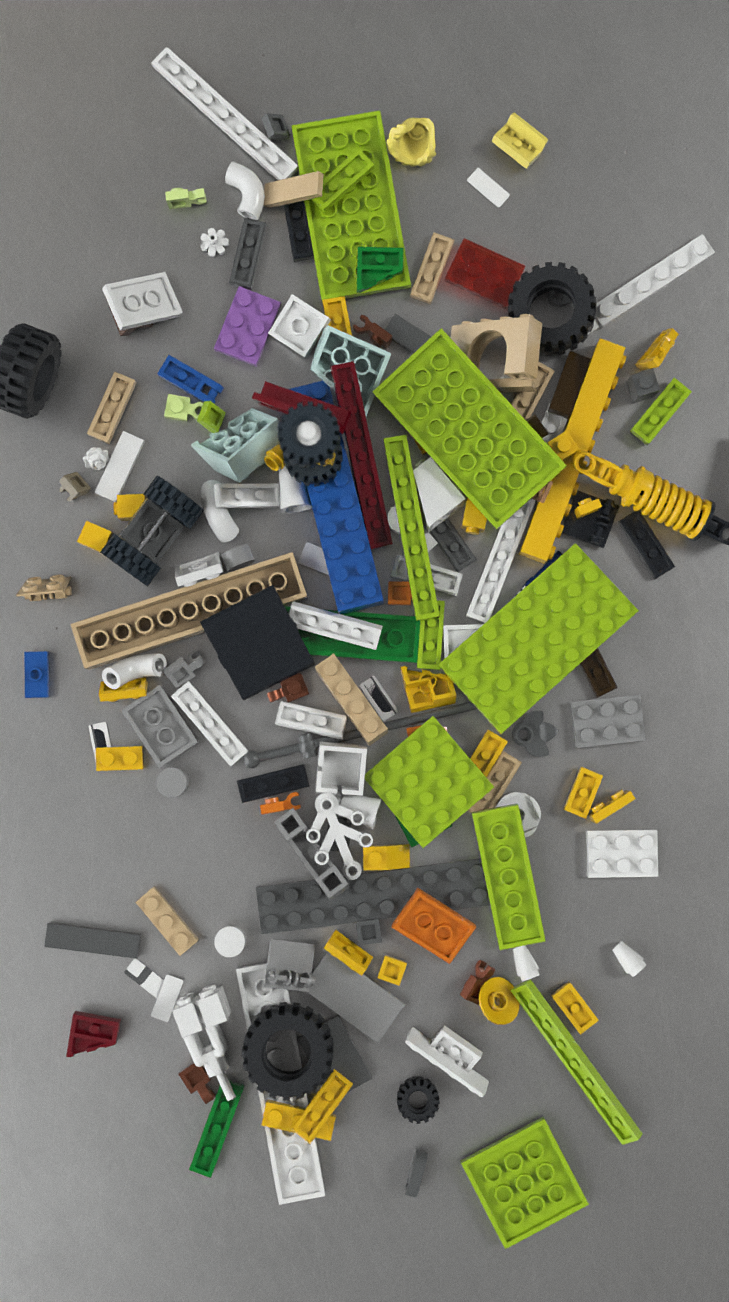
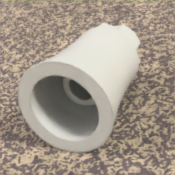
[278,465,312,514]
[334,790,382,830]

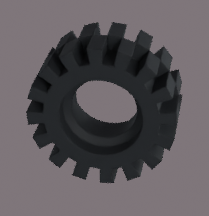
[397,1076,440,1124]

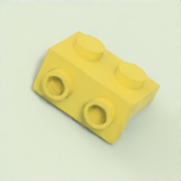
[491,113,548,169]

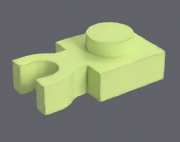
[165,188,207,209]
[164,394,203,422]

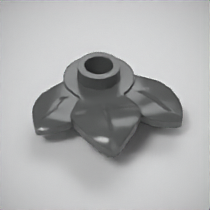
[512,711,558,757]

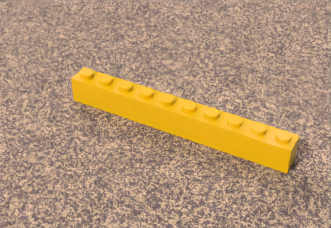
[518,338,627,564]

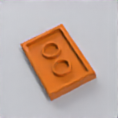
[392,888,476,964]

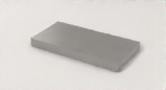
[308,951,405,1043]

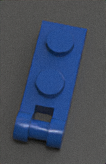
[157,355,224,404]

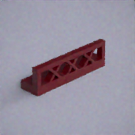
[252,381,351,434]

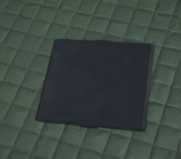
[200,585,316,700]

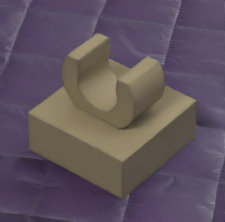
[59,472,91,502]

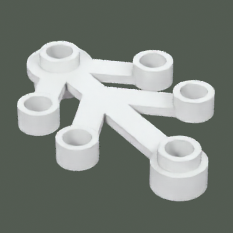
[306,793,373,880]

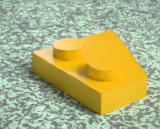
[635,328,679,371]

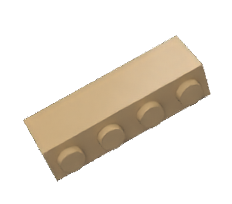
[315,654,388,746]

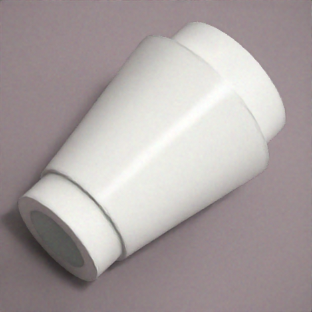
[612,941,646,977]
[513,945,540,981]

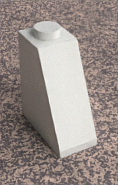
[413,457,466,533]

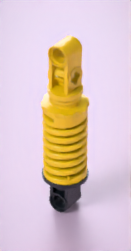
[572,451,729,545]

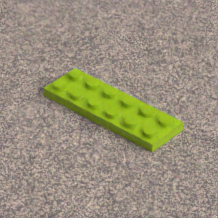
[472,803,546,950]

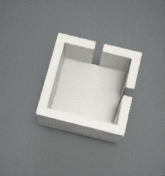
[316,742,367,796]
[172,984,232,1038]

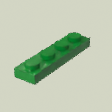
[189,1079,245,1178]

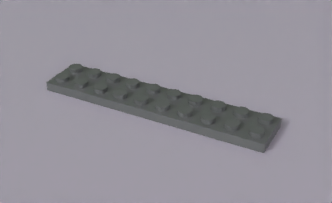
[256,858,490,934]

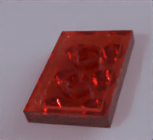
[444,238,526,309]

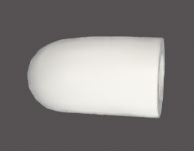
[225,161,265,221]
[201,480,239,543]
[102,653,167,689]

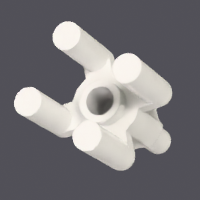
[184,1024,236,1101]

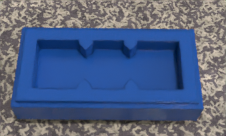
[24,651,50,698]

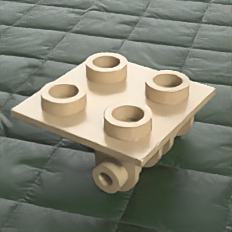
[16,574,72,602]

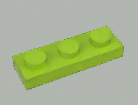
[311,148,374,213]
[630,377,692,446]
[417,600,445,670]

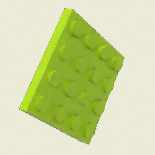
[364,716,494,848]
[460,1117,589,1249]

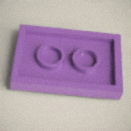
[214,286,281,367]

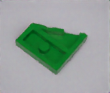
[357,247,404,293]

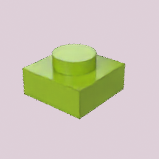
[197,401,226,433]

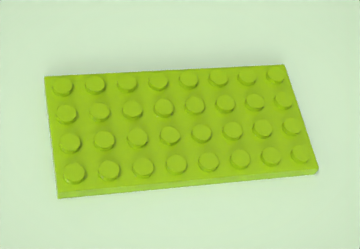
[291,110,411,301]
[372,328,567,529]
[438,543,639,734]

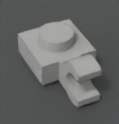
[163,649,206,689]

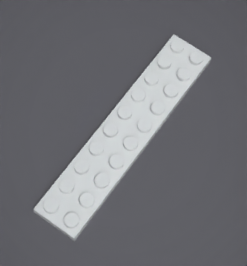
[236,962,326,1205]

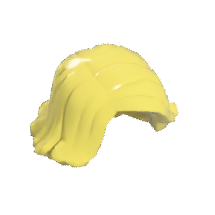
[387,117,436,167]

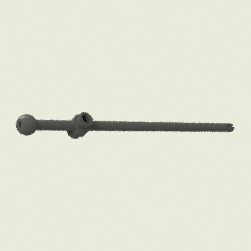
[243,701,477,768]

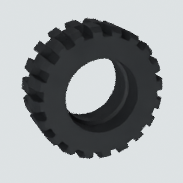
[508,262,596,356]
[0,323,62,419]
[242,1002,334,1101]

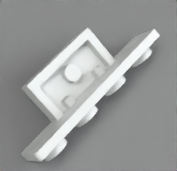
[405,1025,489,1097]

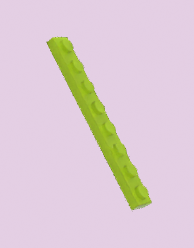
[383,435,440,621]
[511,979,643,1145]

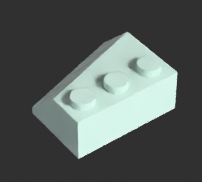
[310,325,391,416]
[191,408,280,483]

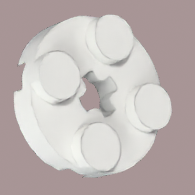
[495,792,541,838]

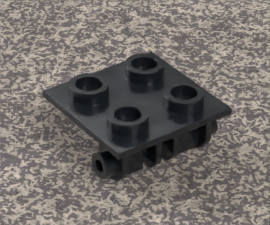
[562,490,619,549]

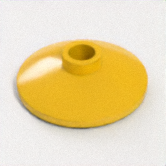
[479,977,520,1025]

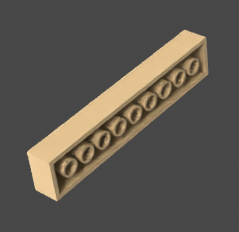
[70,552,308,670]

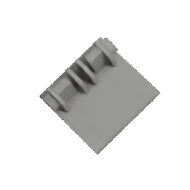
[264,939,315,992]

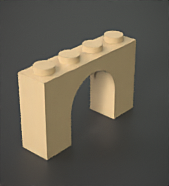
[451,314,542,380]

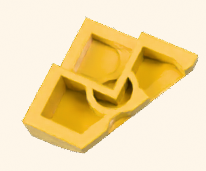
[400,666,457,713]

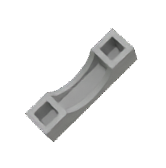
[274,808,349,901]

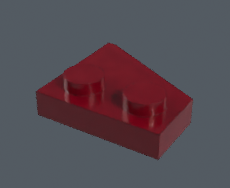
[66,1011,121,1058]

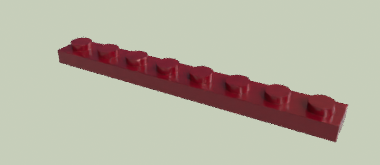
[330,361,393,549]

